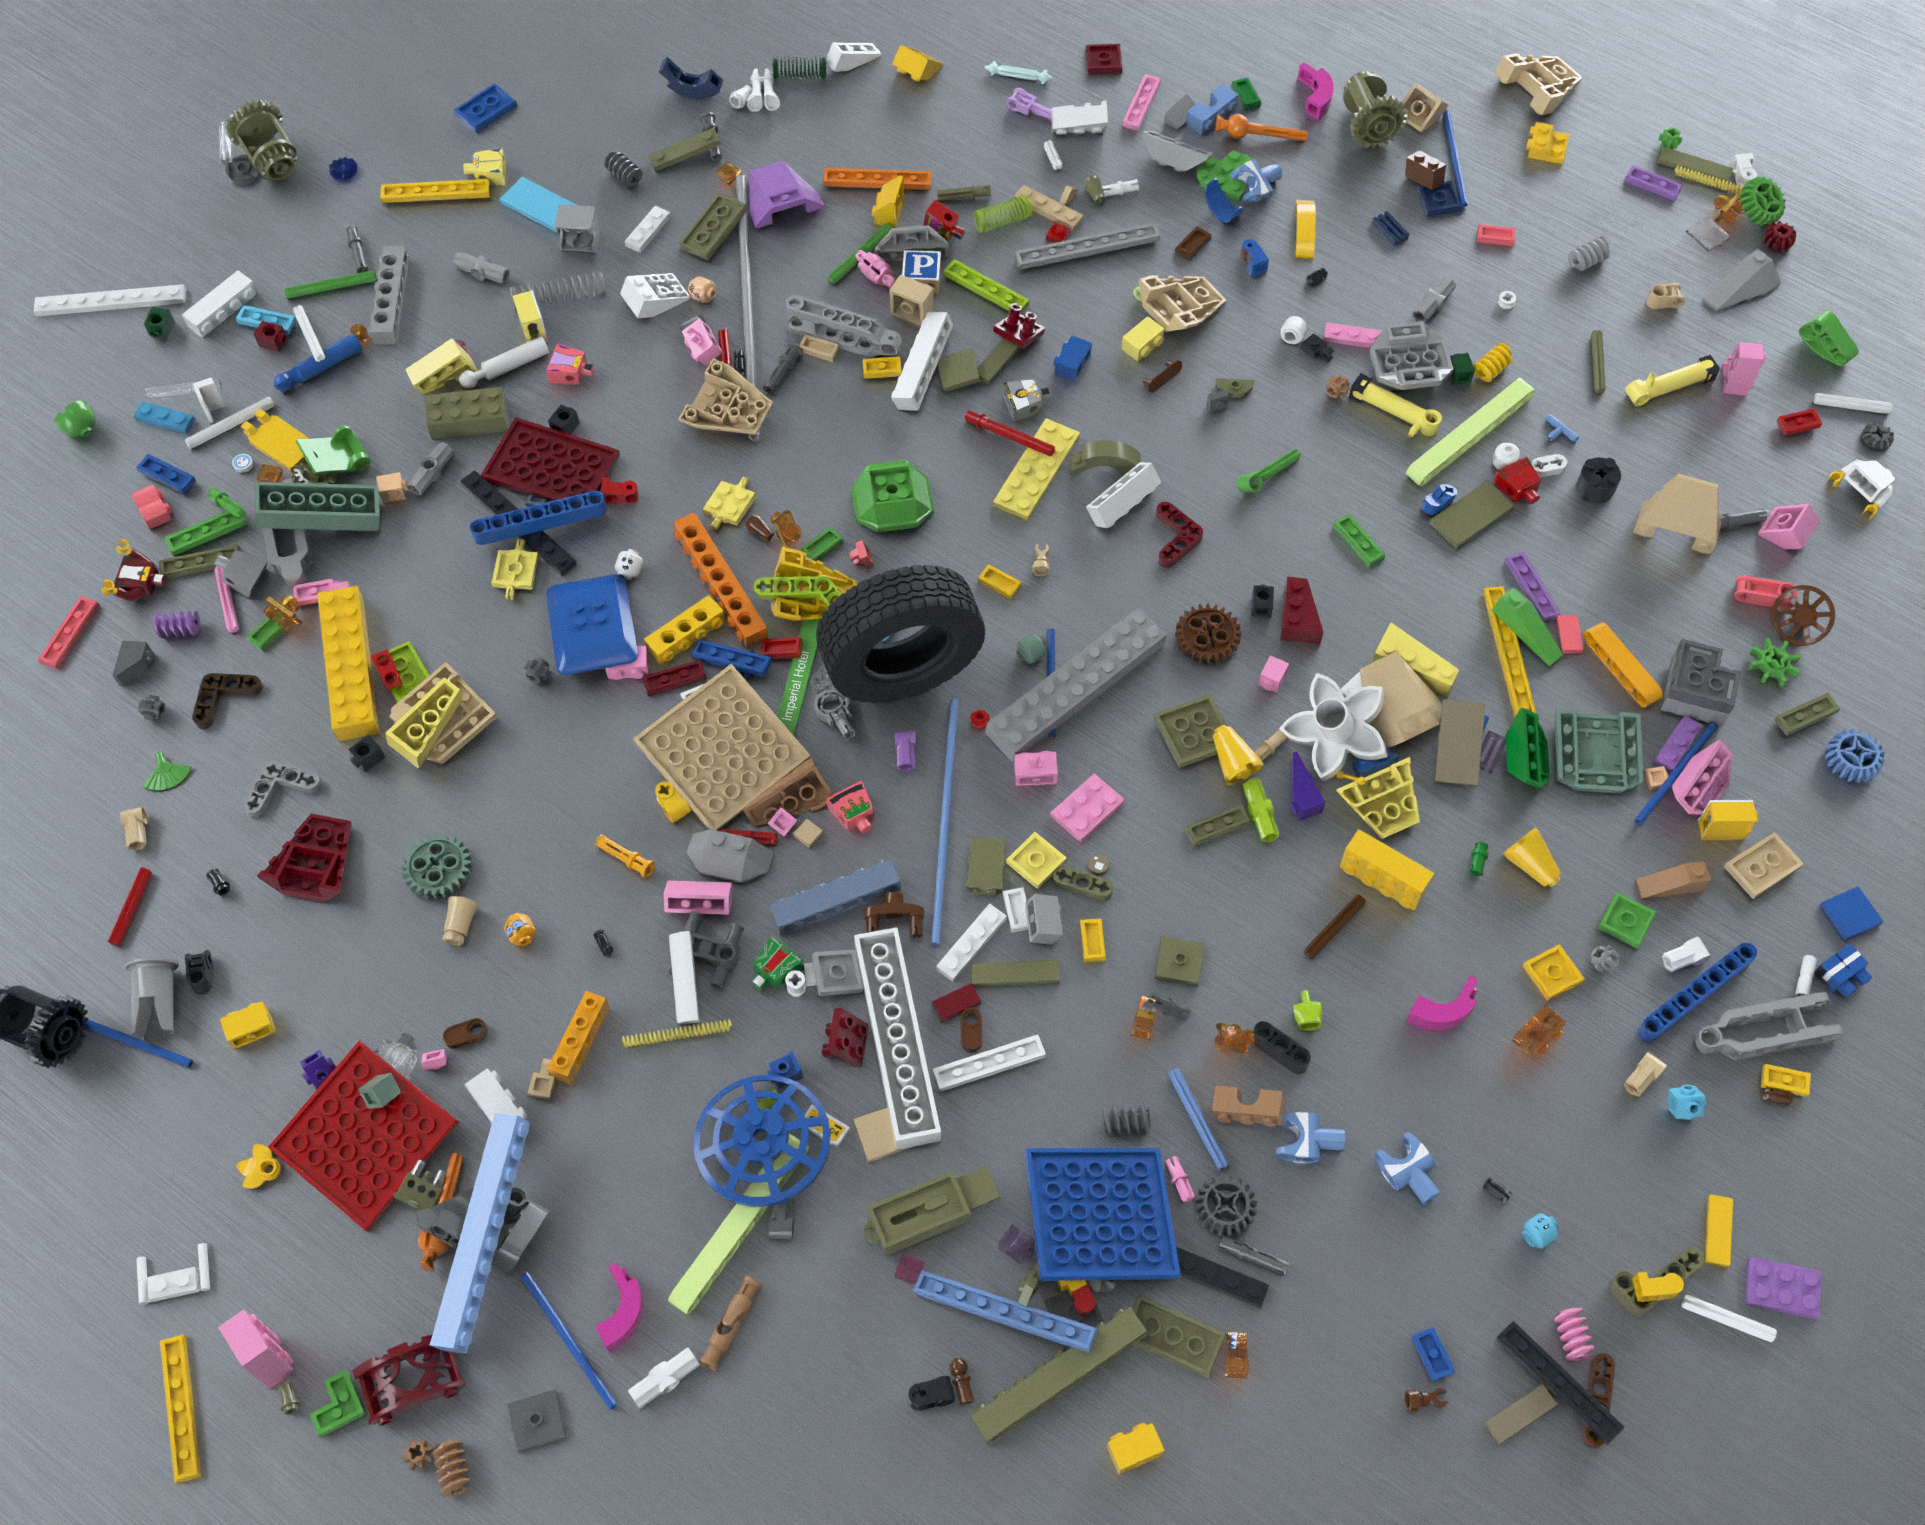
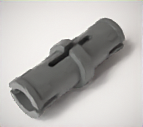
[1147,993,1191,1021]

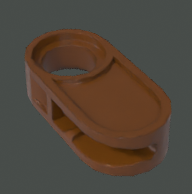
[961,1008,982,1053]
[443,1018,488,1049]

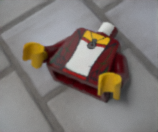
[101,539,166,602]

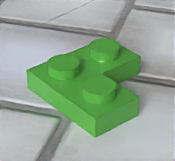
[310,1369,366,1437]

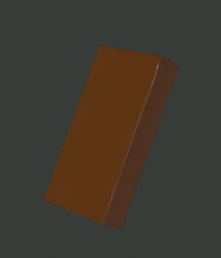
[1175,226,1211,261]

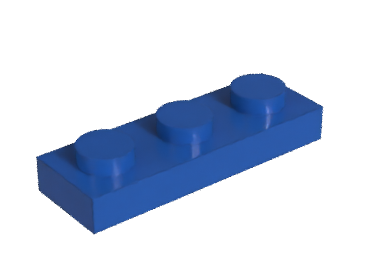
[136,454,196,494]

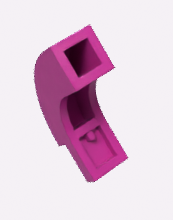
[1297,62,1334,120]
[1406,976,1478,1031]
[595,1262,644,1353]

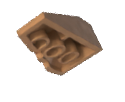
[743,758,834,827]

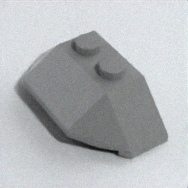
[1142,130,1213,172]
[875,225,949,262]
[687,829,774,883]

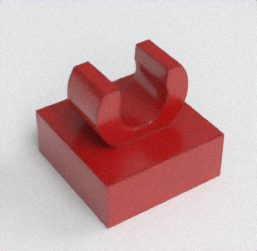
[1046,221,1070,243]

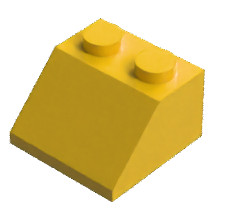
[892,45,943,82]
[872,176,904,228]

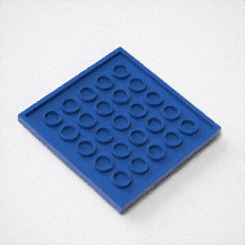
[1024,1148,1180,1281]

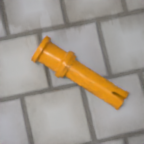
[595,834,655,878]

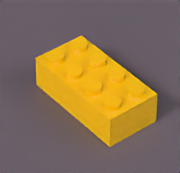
[1340,829,1434,911]

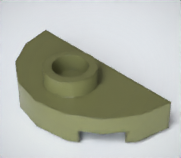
[1216,378,1254,398]

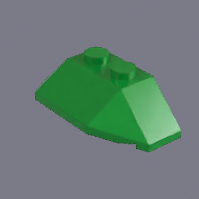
[1506,708,1550,789]

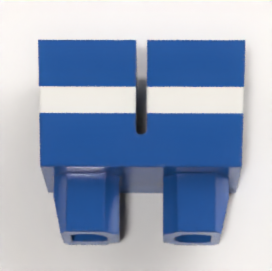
[1814,943,1872,998]

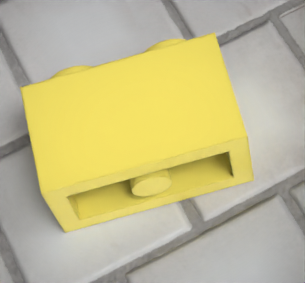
[1121,316,1164,361]

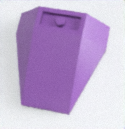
[749,161,824,229]

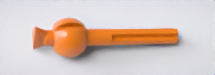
[1215,114,1308,141]
[418,1153,464,1272]

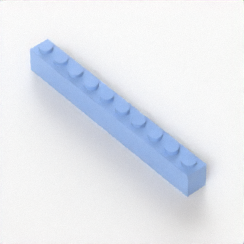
[430,1113,530,1354]

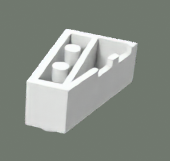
[1051,101,1108,135]

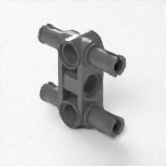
[669,912,744,989]

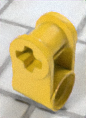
[655,781,691,823]

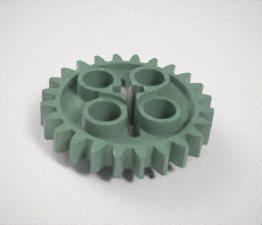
[401,833,473,900]

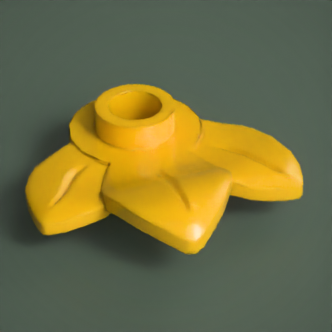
[236,1144,281,1189]

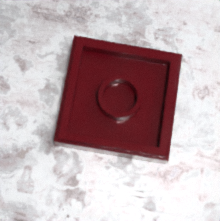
[1086,44,1123,74]

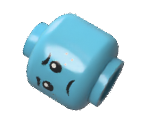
[1522,1213,1559,1249]

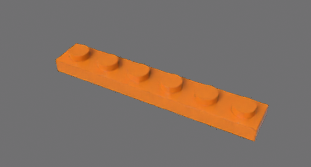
[823,168,932,190]

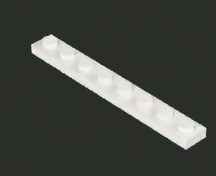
[33,284,186,317]

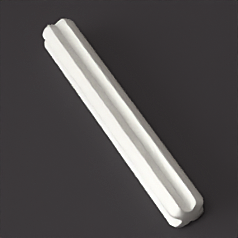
[1814,393,1892,414]
[1681,1295,1777,1342]

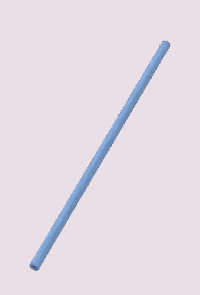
[931,699,959,946]

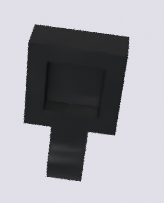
[1300,333,1334,362]

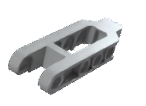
[785,295,902,358]
[253,478,313,589]
[1695,992,1844,1060]

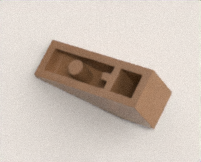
[1635,861,1711,900]

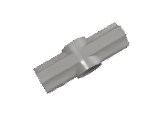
[453,252,510,284]
[1412,276,1456,323]
[407,442,454,496]

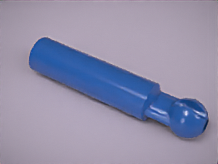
[273,334,362,392]

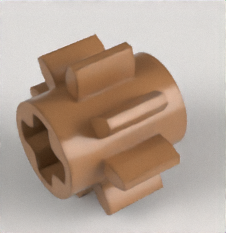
[1326,375,1350,399]
[402,1439,434,1470]

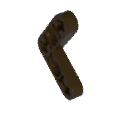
[192,673,263,729]

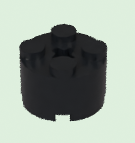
[1576,457,1621,503]

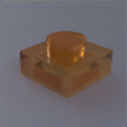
[715,162,741,185]
[256,464,283,482]

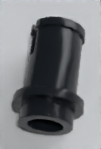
[206,868,230,896]

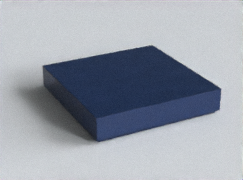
[1417,180,1462,217]

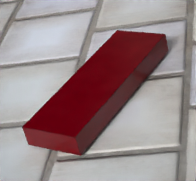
[642,659,707,697]

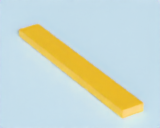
[1483,586,1539,722]

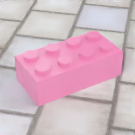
[218,1309,295,1389]

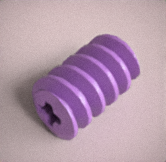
[153,611,201,638]

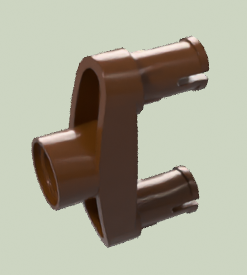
[864,892,924,938]

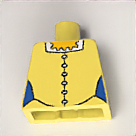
[463,148,506,186]

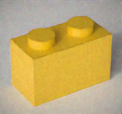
[220,1001,276,1049]
[1107,1423,1165,1475]

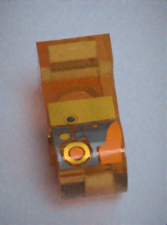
[1130,995,1157,1041]

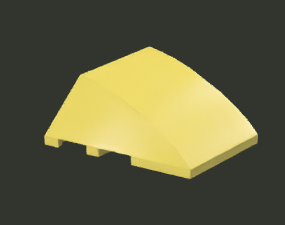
[1336,757,1420,839]

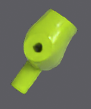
[1293,990,1323,1031]

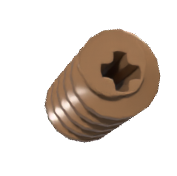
[432,1440,471,1497]

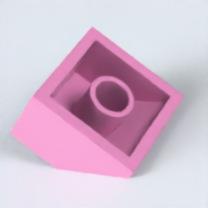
[1758,504,1820,549]

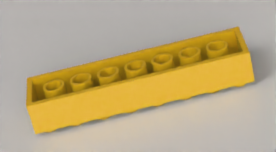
[317,585,380,742]

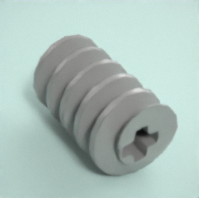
[1568,236,1610,271]

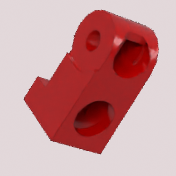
[601,477,639,504]
[370,649,403,691]

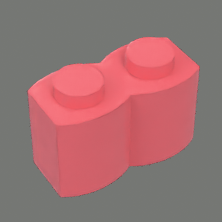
[131,484,172,530]

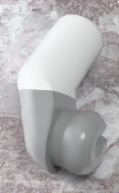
[1085,1280,1117,1293]

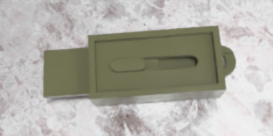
[864,1166,1000,1256]

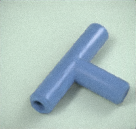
[1546,414,1579,442]

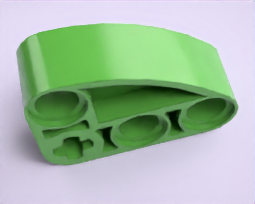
[1799,311,1859,366]

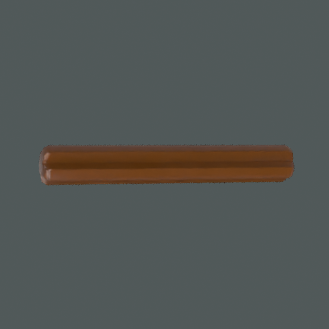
[1304,894,1366,959]

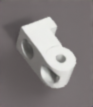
[1730,153,1757,188]

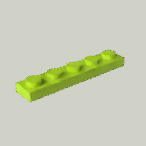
[943,259,1029,314]

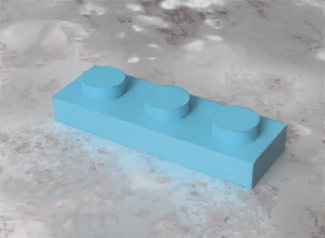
[236,305,296,335]

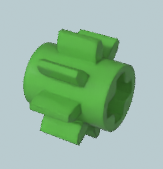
[1658,127,1683,149]

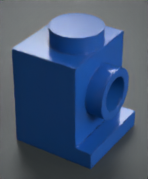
[767,1051,803,1089]

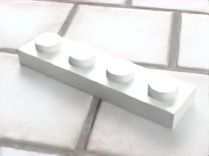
[936,904,1007,982]

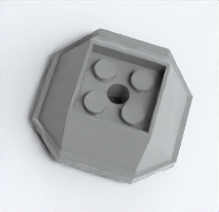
[1369,321,1453,391]

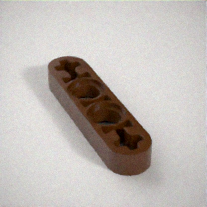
[1582,1353,1615,1449]

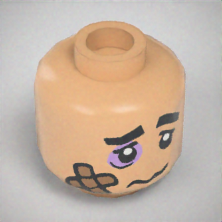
[688,276,716,304]

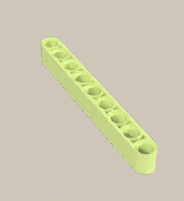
[1406,378,1535,487]
[668,1134,809,1315]

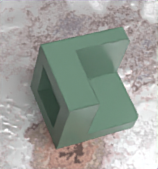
[358,1073,401,1109]

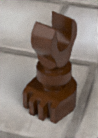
[1404,1388,1449,1413]

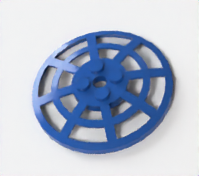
[693,1075,831,1207]

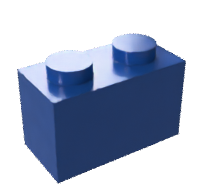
[1053,335,1092,382]

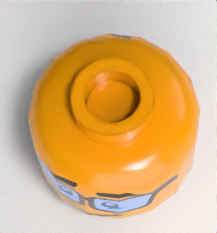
[504,913,536,946]

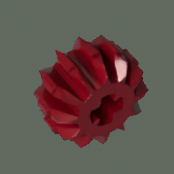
[1763,221,1797,253]

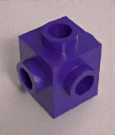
[300,1050,336,1089]

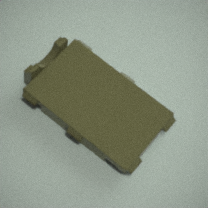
[965,836,1006,896]

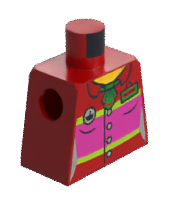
[923,199,966,242]

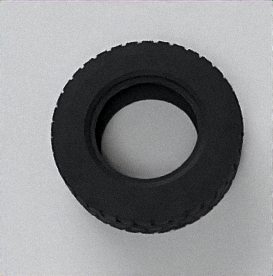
[816,565,985,703]

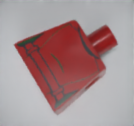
[1493,457,1541,504]

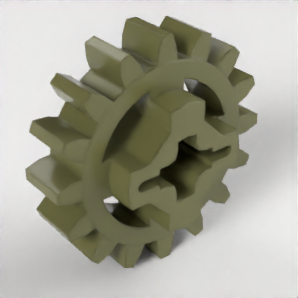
[292,462,337,484]

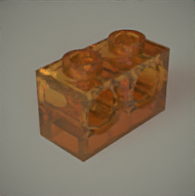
[1512,1004,1566,1059]

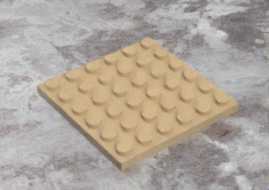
[633,664,811,830]

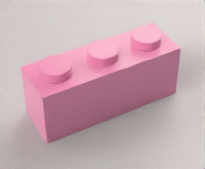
[663,881,732,915]

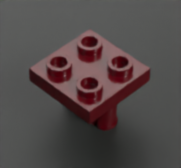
[993,303,1045,349]
[821,1008,868,1067]

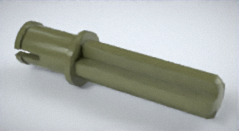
[937,184,991,201]

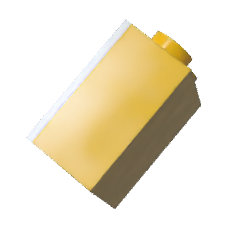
[1698,800,1758,841]

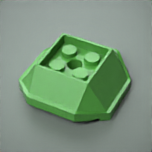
[851,460,934,533]

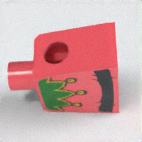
[826,780,874,834]

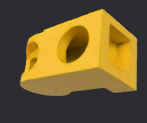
[1632,1272,1684,1302]

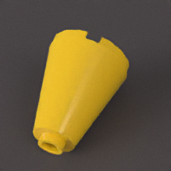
[1212,725,1264,785]
[1502,827,1561,887]

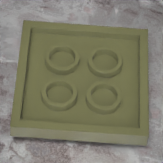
[1153,694,1227,768]

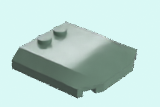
[1555,709,1644,793]

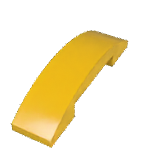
[1295,200,1316,259]

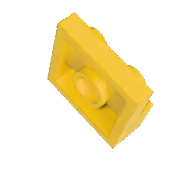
[1526,122,1570,164]

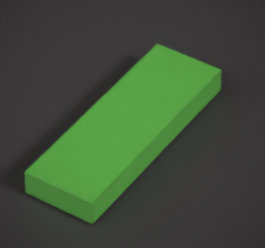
[1333,514,1385,567]

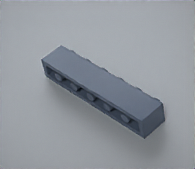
[770,859,901,936]

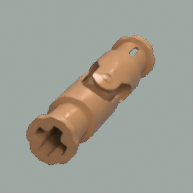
[698,1276,762,1371]

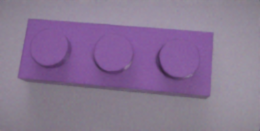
[1653,715,1703,773]

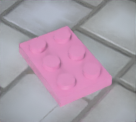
[1050,773,1125,843]

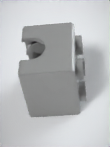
[555,204,601,252]

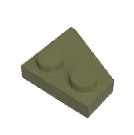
[1018,1262,1043,1307]

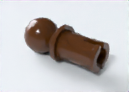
[949,1358,975,1405]

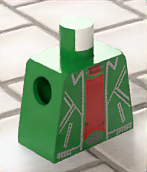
[751,936,804,991]

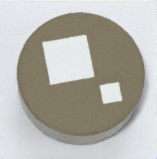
[1087,854,1109,876]

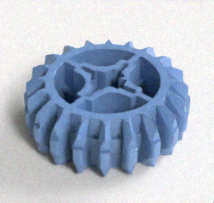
[1825,728,1885,784]

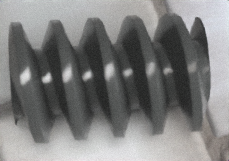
[604,152,643,187]
[1103,1105,1151,1136]

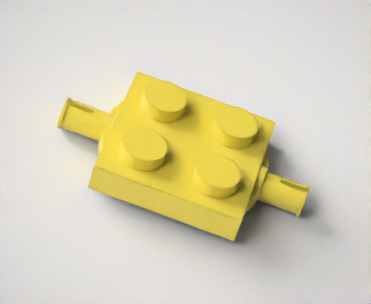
[703,477,756,531]
[491,539,539,600]

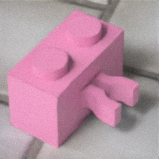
[682,318,723,366]
[1014,751,1058,786]

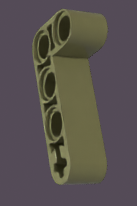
[1609,1248,1704,1317]

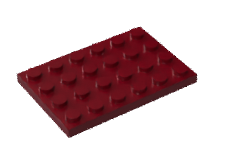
[481,417,620,502]

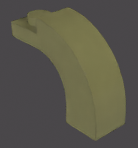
[1071,440,1141,475]

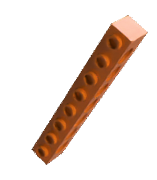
[673,512,769,649]

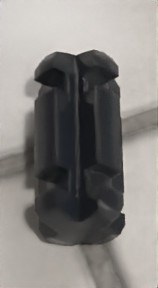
[1306,268,1328,286]
[593,929,614,956]
[1483,1177,1512,1203]

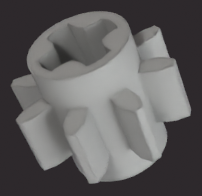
[1591,945,1620,973]

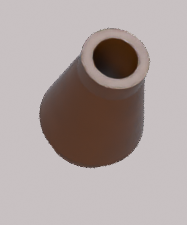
[745,514,775,542]

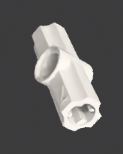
[628,1347,700,1409]

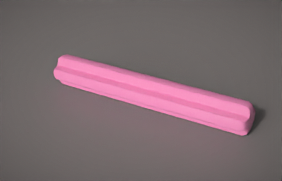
[214,566,239,633]

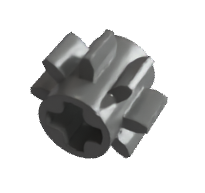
[524,658,551,683]
[138,695,165,721]

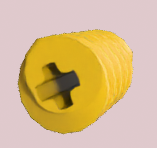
[1473,343,1513,382]

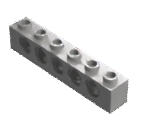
[368,246,409,344]

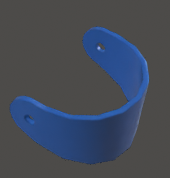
[1205,178,1244,223]

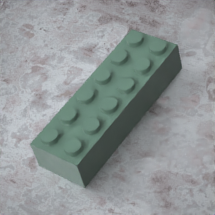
[255,482,380,531]

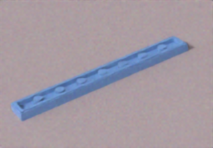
[913,1270,1098,1353]

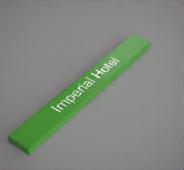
[777,619,820,736]

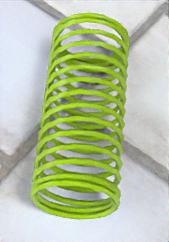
[974,195,1032,233]

